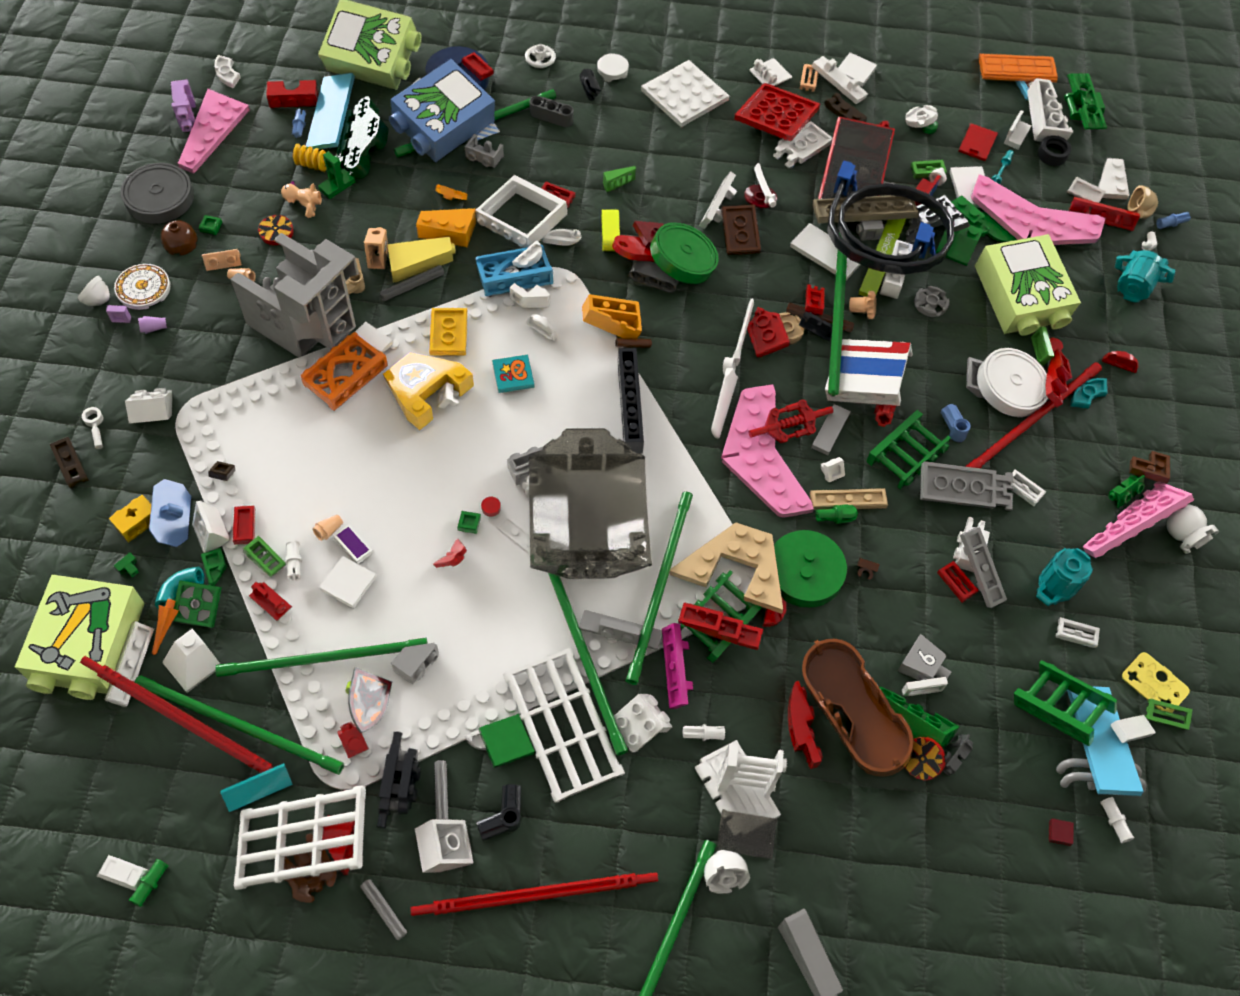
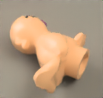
[281,181,322,218]

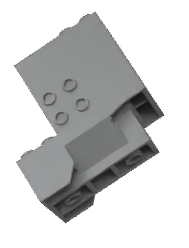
[231,233,359,358]

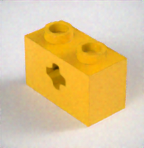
[109,495,151,543]

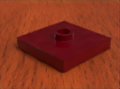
[632,221,664,247]

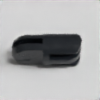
[580,68,601,101]

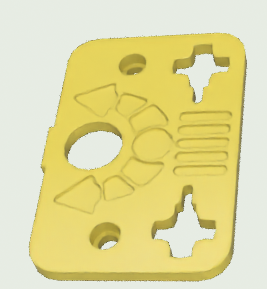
[1122,652,1190,713]

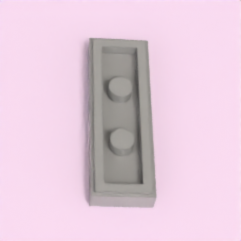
[811,404,851,455]

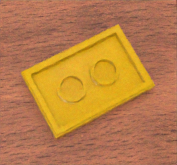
[429,308,468,355]

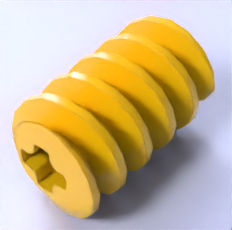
[293,143,326,172]

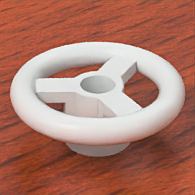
[525,44,556,68]

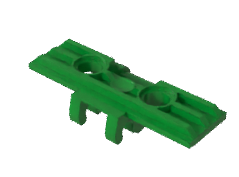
[1064,73,1107,130]

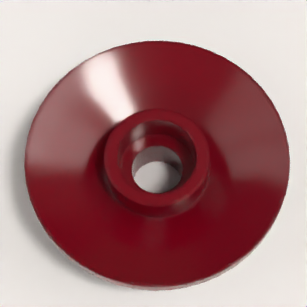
[744,185,777,208]

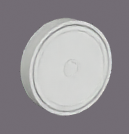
[977,348,1048,417]

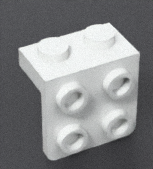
[614,694,672,752]

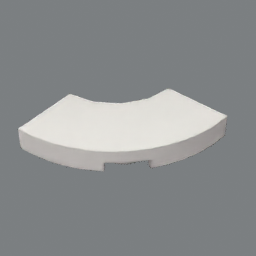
[214,55,241,88]

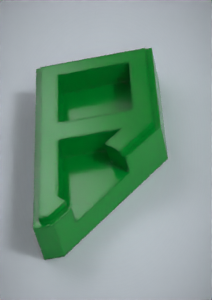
[201,548,227,586]

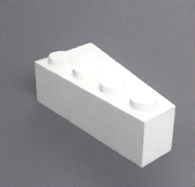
[1027,78,1073,142]

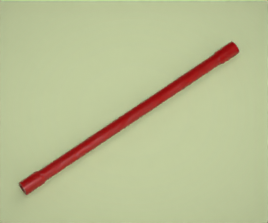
[965,362,1102,469]

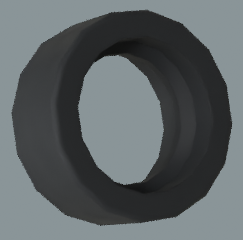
[1038,135,1071,166]

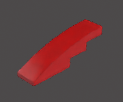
[1045,348,1072,407]
[678,602,763,650]

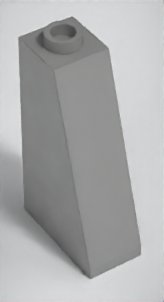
[778,908,843,996]

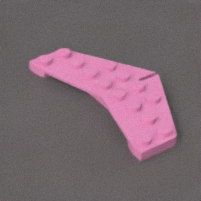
[971,174,1105,245]
[721,384,814,518]

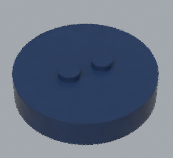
[426,47,489,90]

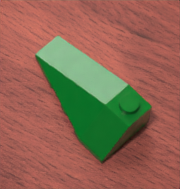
[879,687,959,750]

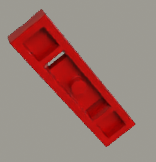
[1068,197,1140,231]

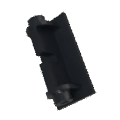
[799,312,832,341]

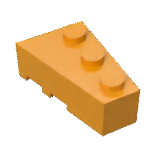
[416,208,476,247]
[582,294,642,339]

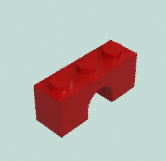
[266,80,319,108]

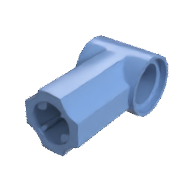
[941,404,970,442]

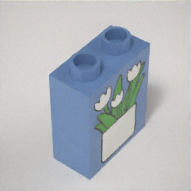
[389,59,495,162]

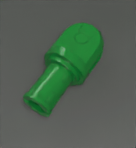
[815,504,858,524]

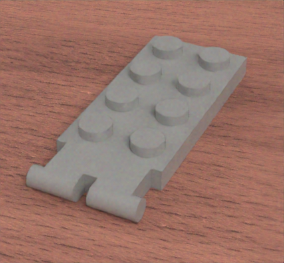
[920,461,1013,511]

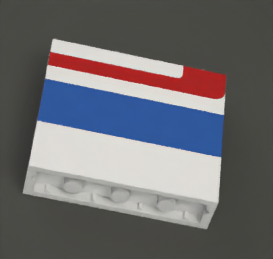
[825,339,913,406]

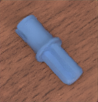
[292,109,306,138]
[1156,212,1191,229]

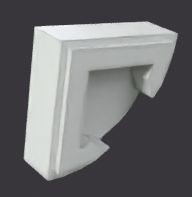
[465,730,486,750]

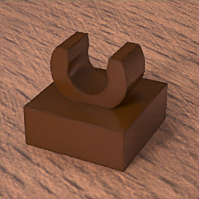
[857,557,880,580]

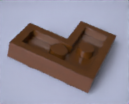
[1129,451,1170,484]

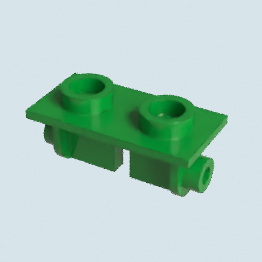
[1108,475,1145,508]

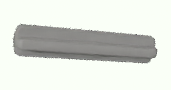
[435,760,448,820]
[361,879,407,940]

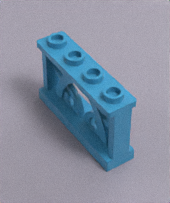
[476,245,554,297]

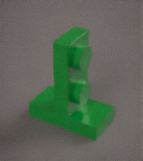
[318,151,355,200]

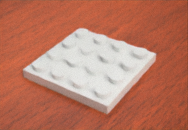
[641,60,729,127]

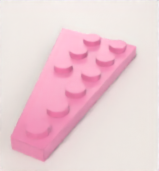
[178,89,250,174]

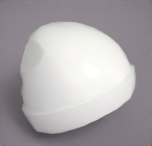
[78,275,110,306]

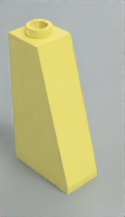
[387,237,456,283]

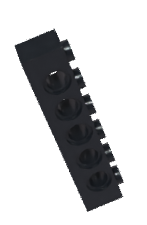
[617,348,644,454]

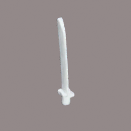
[754,163,776,207]

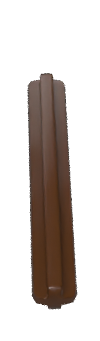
[786,303,854,332]

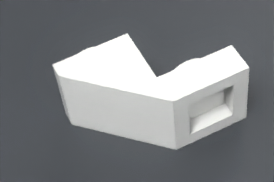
[510,283,550,308]

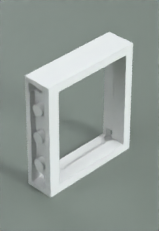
[475,175,568,248]

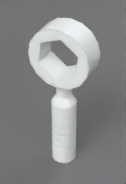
[82,407,103,449]

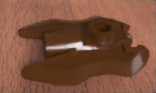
[284,834,337,903]

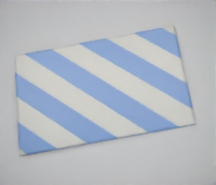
[477,122,500,140]

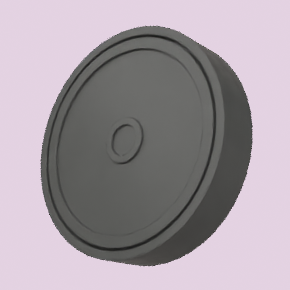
[121,163,194,224]

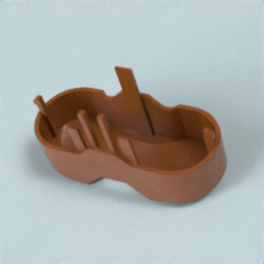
[802,639,913,777]

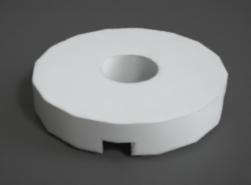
[906,105,938,128]

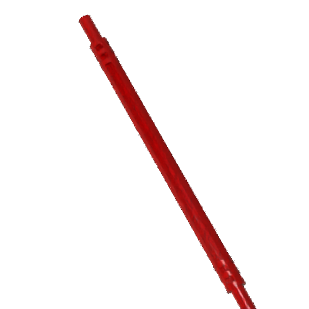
[80,656,273,773]
[411,872,658,916]

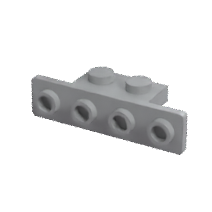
[579,610,662,650]

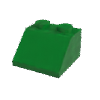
[936,224,983,266]

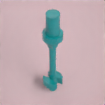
[991,150,1014,184]

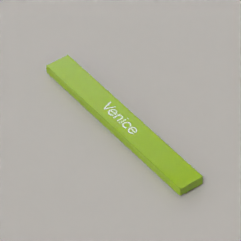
[858,219,906,297]

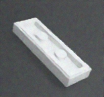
[1110,715,1156,743]

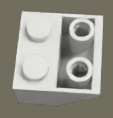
[125,388,172,423]

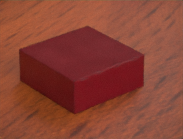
[1049,819,1074,846]

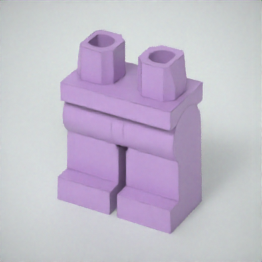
[171,79,196,132]

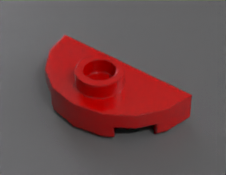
[1102,351,1139,373]
[763,597,787,627]

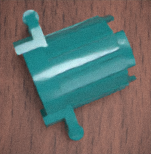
[1115,250,1175,302]
[1036,548,1093,606]

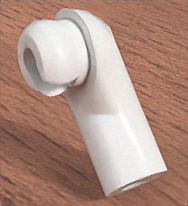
[1142,232,1158,251]

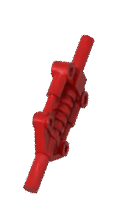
[749,399,834,443]

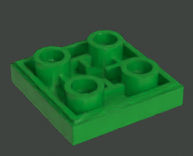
[479,714,535,768]

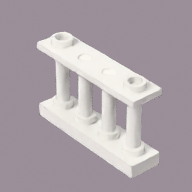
[717,743,787,798]

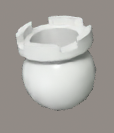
[1166,504,1219,554]

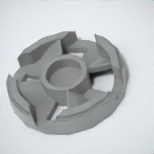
[914,286,950,317]

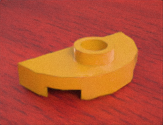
[435,184,468,200]

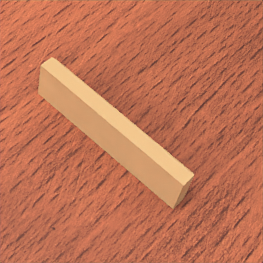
[810,489,888,510]

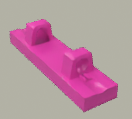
[662,623,693,709]

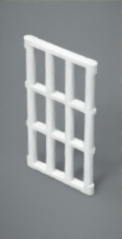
[503,647,625,803]
[234,785,366,890]

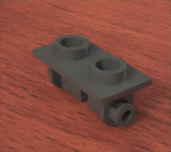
[943,734,973,776]

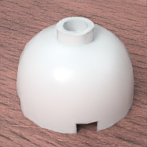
[704,850,750,894]

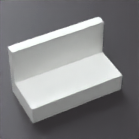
[1004,110,1031,150]

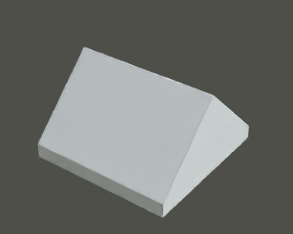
[192,501,230,553]

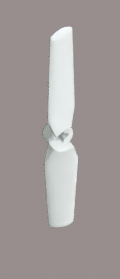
[711,299,754,439]

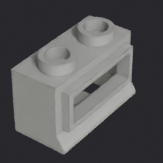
[465,134,504,168]
[507,447,551,485]

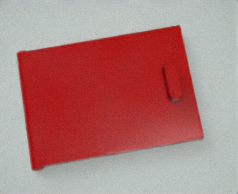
[958,123,998,161]

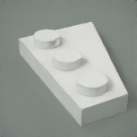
[1098,158,1129,200]

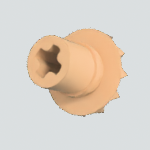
[849,291,877,319]

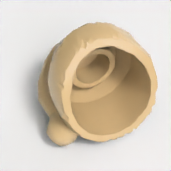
[1128,186,1158,219]

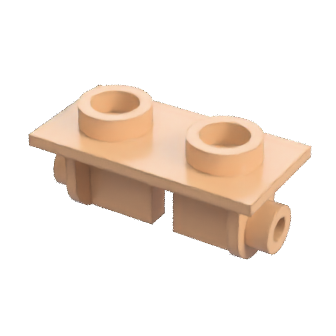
[202,249,242,271]

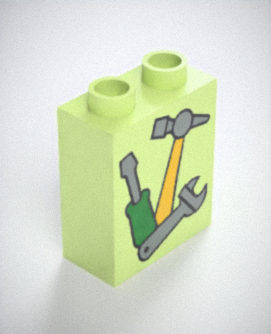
[15,575,145,700]

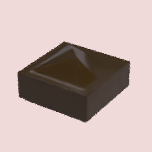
[208,461,235,481]

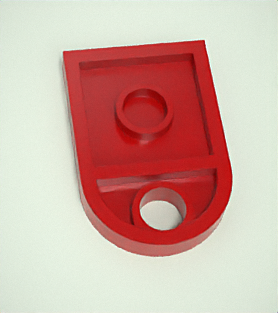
[612,235,655,262]

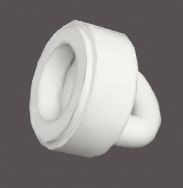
[929,167,947,186]

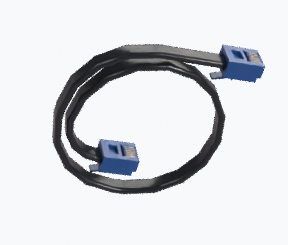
[827,160,954,275]

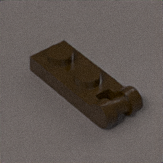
[824,93,868,122]
[50,437,89,488]

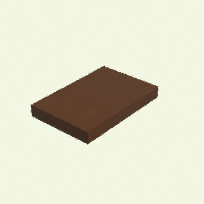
[721,205,761,255]

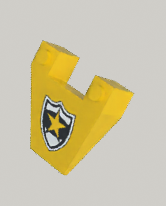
[383,353,474,430]

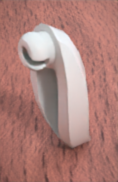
[543,229,581,245]

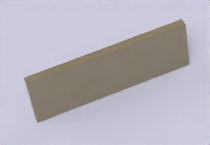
[812,195,919,223]

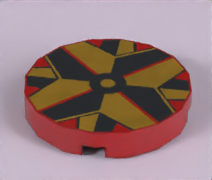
[258,215,294,245]
[905,737,946,780]

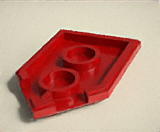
[747,307,790,357]

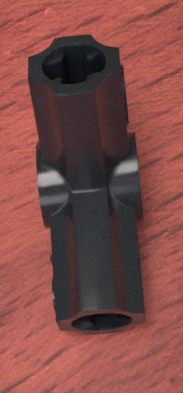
[476,784,521,841]

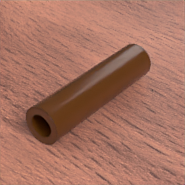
[615,338,652,348]

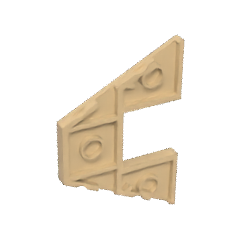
[670,522,783,614]

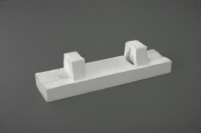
[812,56,868,104]
[699,171,737,229]

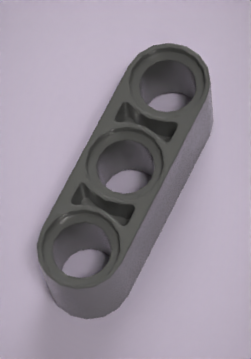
[530,96,574,127]
[629,260,679,292]

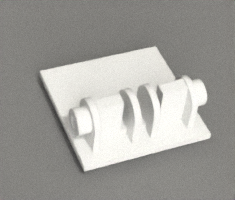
[749,58,792,86]

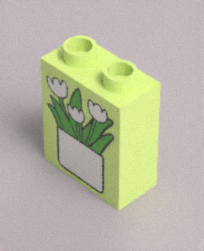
[318,0,421,90]
[975,234,1081,336]

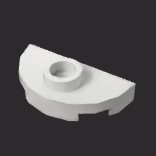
[512,240,543,268]
[526,314,558,341]

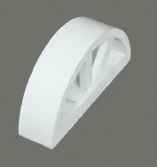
[880,240,913,299]

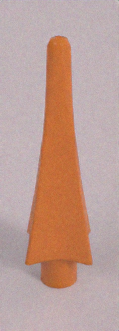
[152,599,179,655]

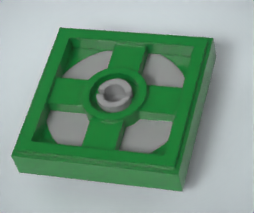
[173,580,222,628]

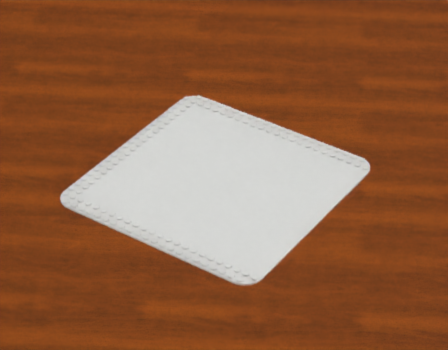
[175,267,756,790]

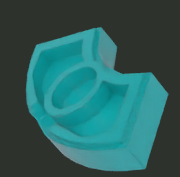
[1070,378,1108,409]

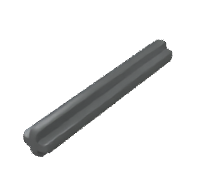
[380,265,444,301]

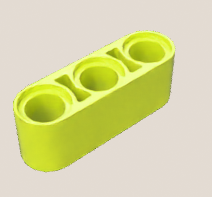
[601,210,620,251]

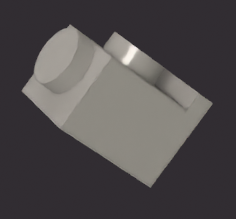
[856,220,884,241]

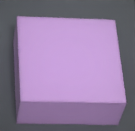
[106,305,131,323]

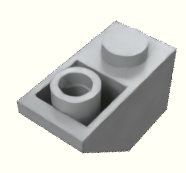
[391,643,439,684]

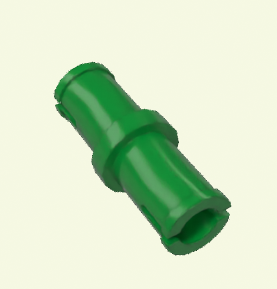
[129,859,169,907]

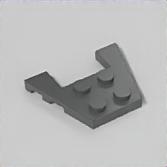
[904,196,970,248]

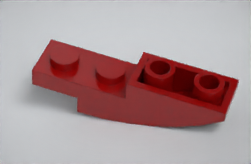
[788,681,823,769]

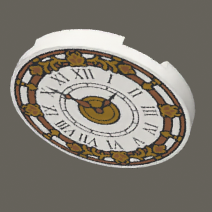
[114,264,171,310]

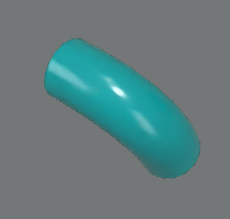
[155,567,205,609]

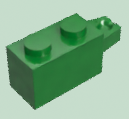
[952,195,991,237]

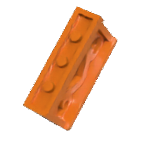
[301,332,388,411]

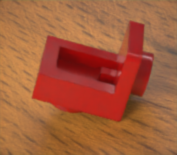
[337,722,369,758]

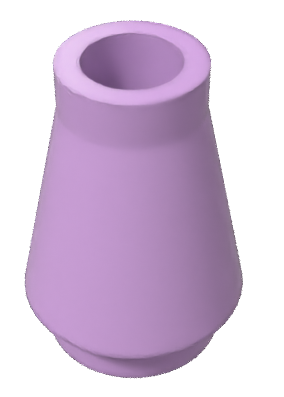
[138,316,167,334]

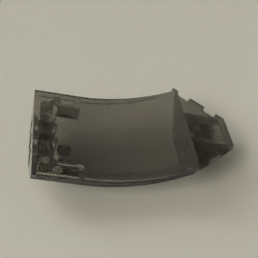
[529,428,652,579]

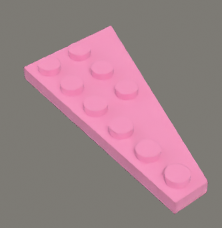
[1083,482,1194,558]

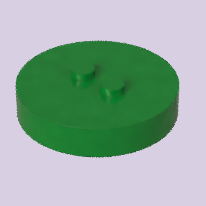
[650,223,719,284]
[774,530,847,608]

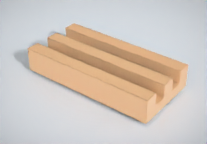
[800,64,818,92]

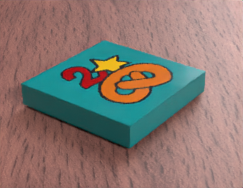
[492,354,535,393]

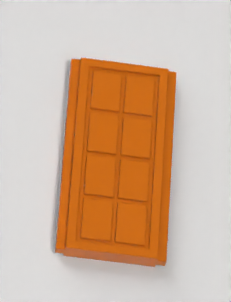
[979,54,1058,82]

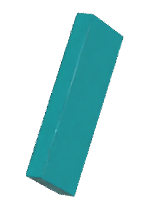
[221,763,293,812]

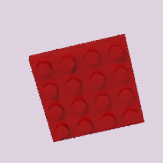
[734,83,820,142]

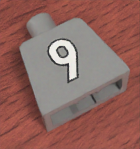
[898,634,951,681]

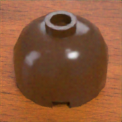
[161,220,198,255]

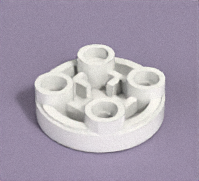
[597,54,629,82]

